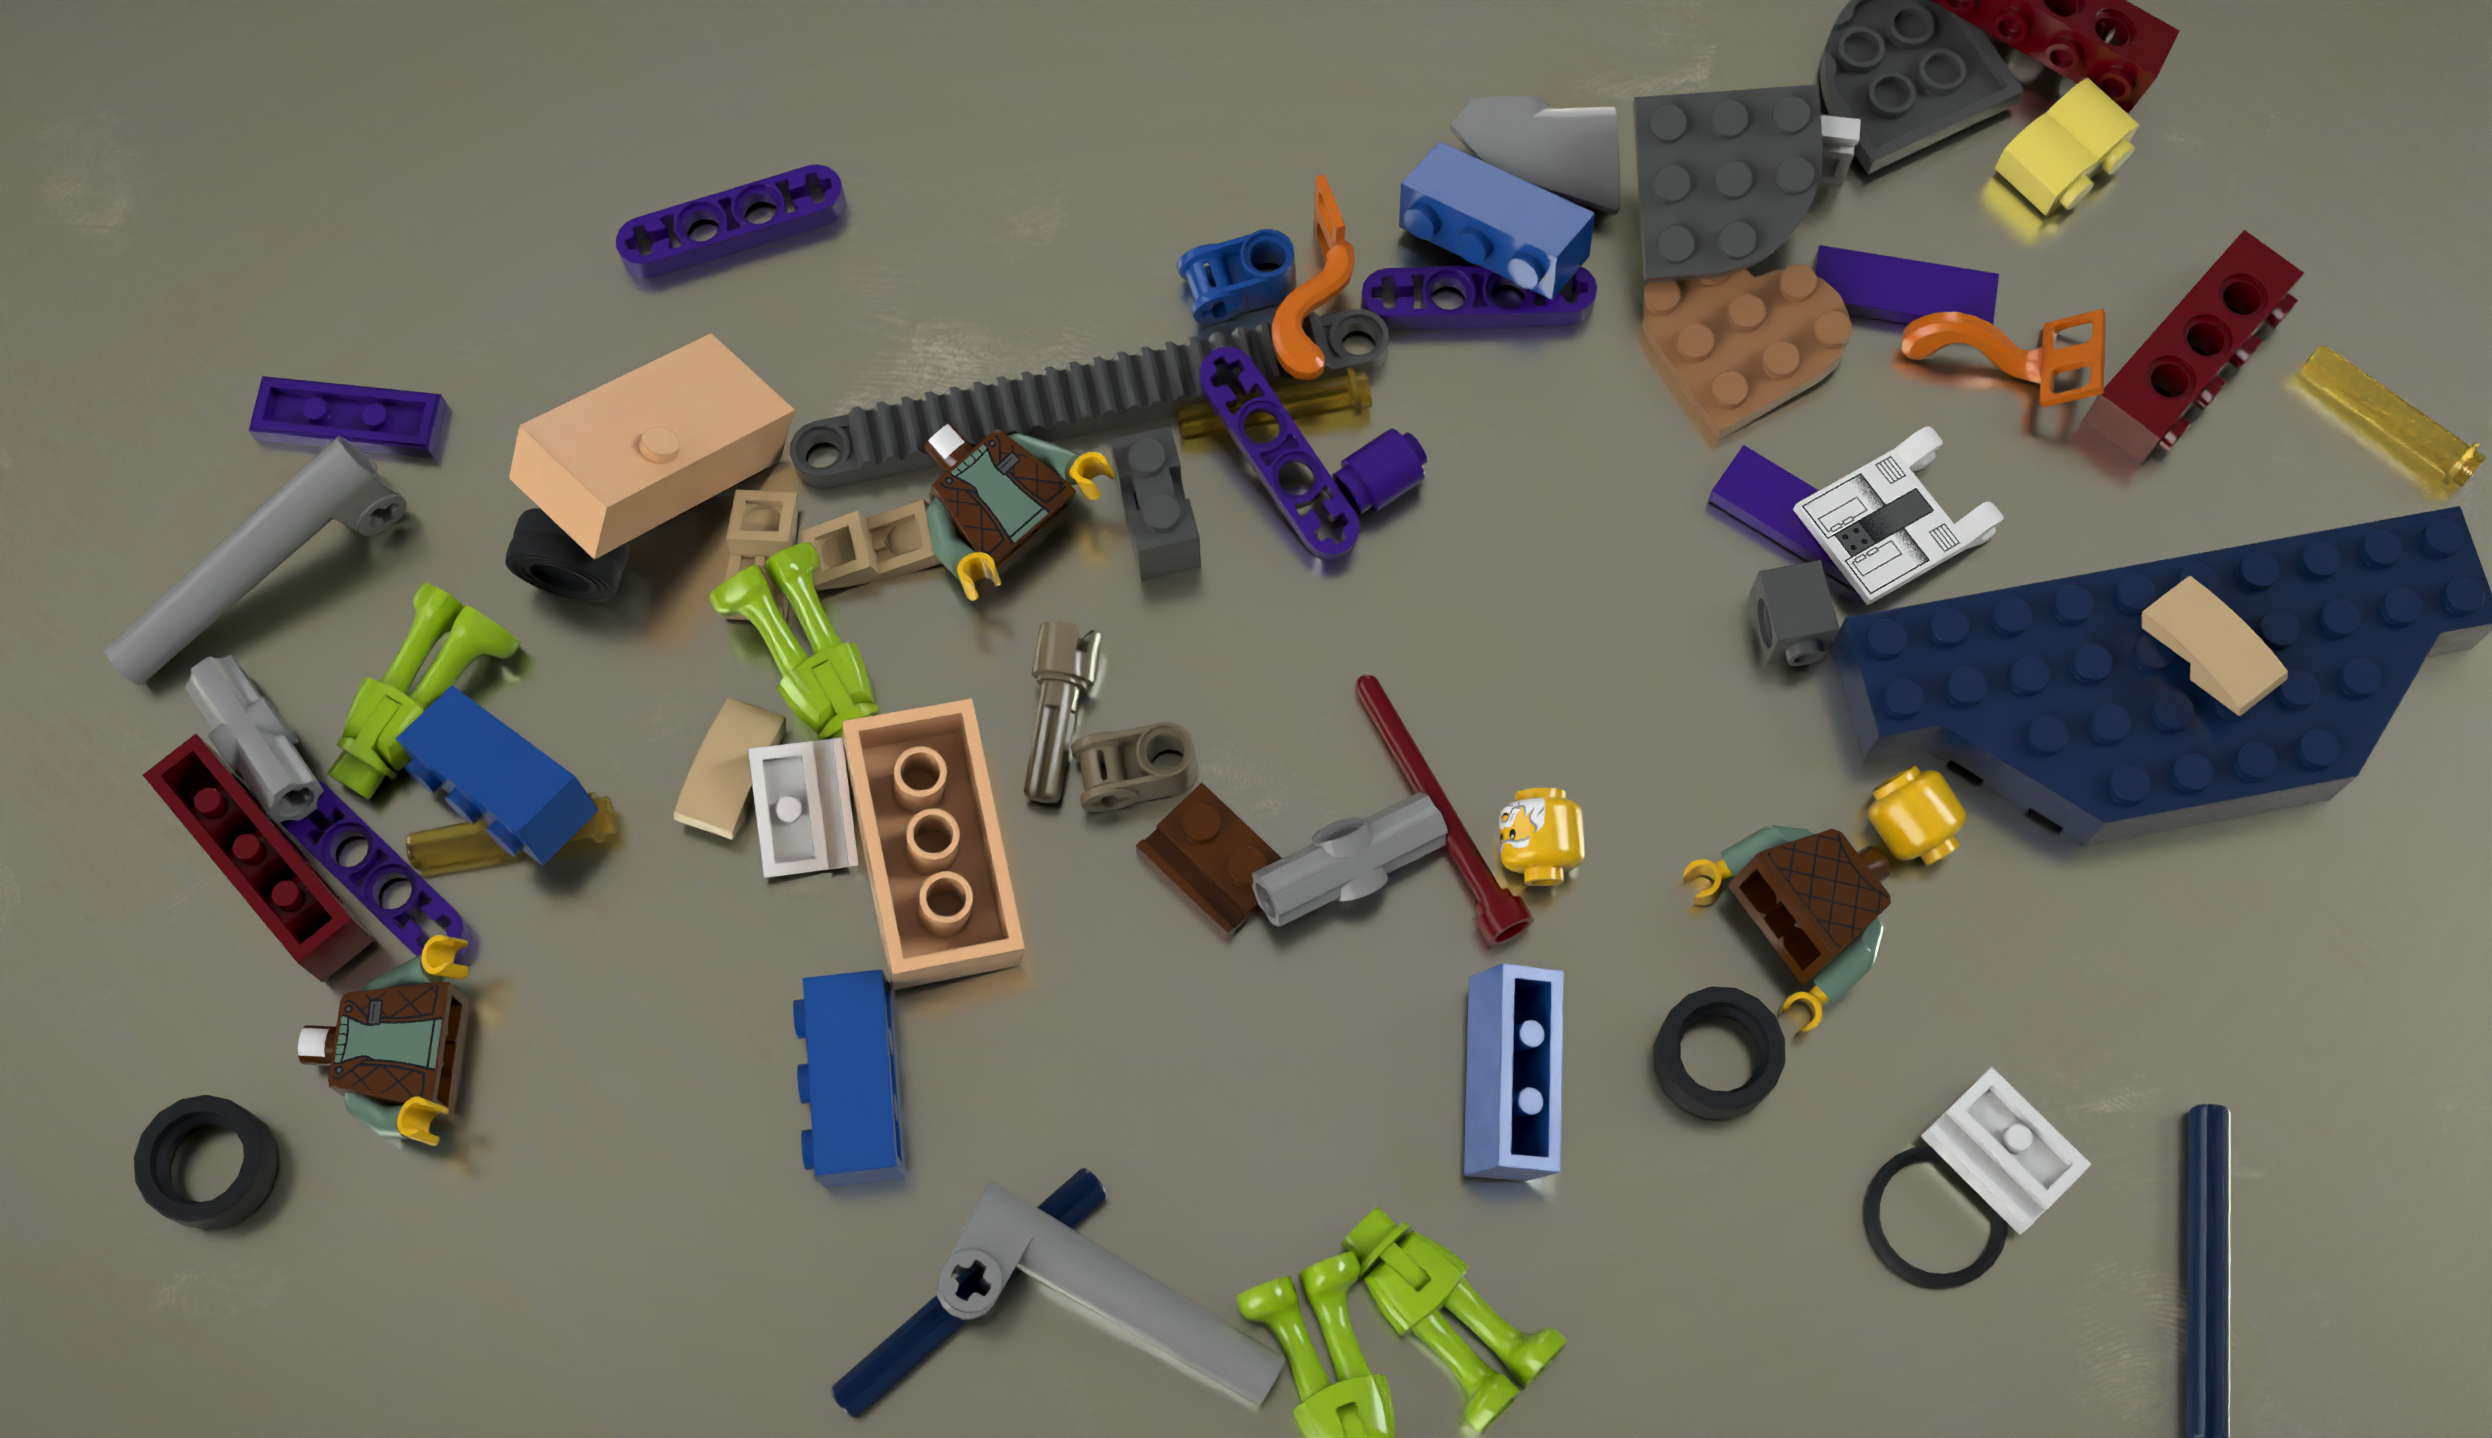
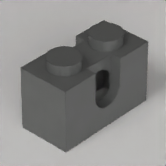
[1110,426,1201,580]

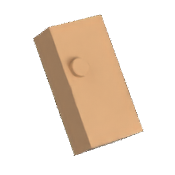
[509,333,795,560]
[843,698,1025,991]

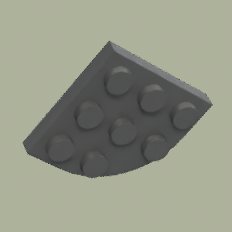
[1820,0,2024,174]
[1633,84,1823,283]

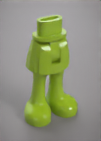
[708,542,880,761]
[327,582,521,800]
[1340,1206,1569,1434]
[1236,1251,1396,1438]

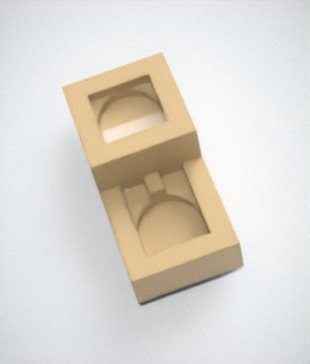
[723,489,799,621]
[800,499,942,590]
[2142,575,2288,717]
[673,697,786,840]

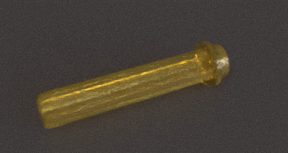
[2301,345,2487,487]
[1176,367,1372,440]
[406,792,616,870]

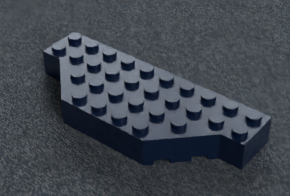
[1832,506,2492,846]

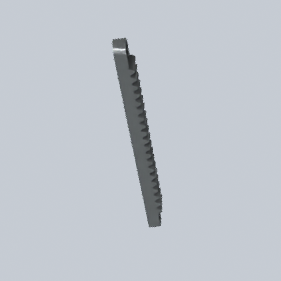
[790,309,1389,489]

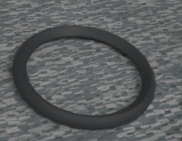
[1866,1145,2008,1288]

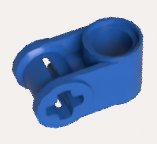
[1177,229,1297,324]

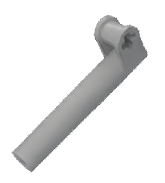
[104,436,407,685]
[937,1181,1286,1406]

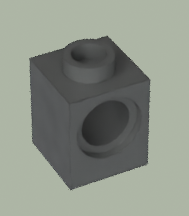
[1749,560,1840,666]

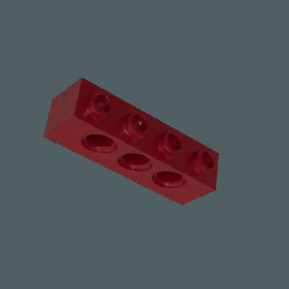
[1930,0,2180,113]
[2083,230,2304,464]
[143,734,374,982]

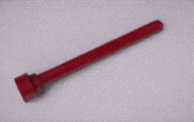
[1355,674,1534,946]

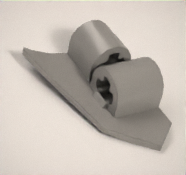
[1450,96,1621,215]

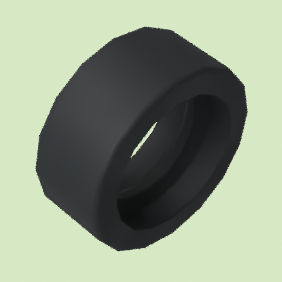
[1654,987,1785,1120]
[134,1095,277,1230]

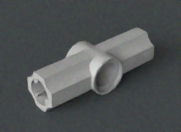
[184,655,324,823]
[1251,792,1448,927]

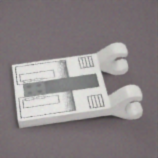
[1793,426,2004,606]

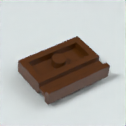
[1136,783,1282,940]

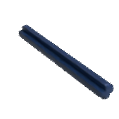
[2187,1104,2231,1438]
[830,1168,1107,1418]

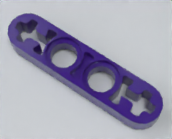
[616,164,846,278]
[1361,266,1597,330]
[1199,347,1359,559]
[280,779,472,963]

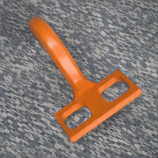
[1271,174,1355,380]
[1902,309,2106,408]

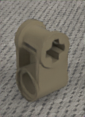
[1071,722,1198,812]

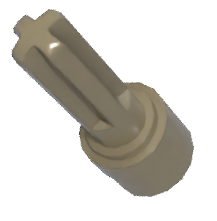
[1023,621,1102,803]

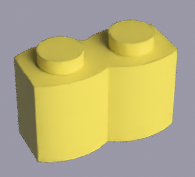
[1995,77,2139,216]

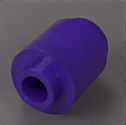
[1332,428,1428,515]

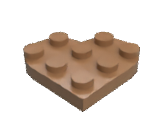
[1642,264,1852,441]

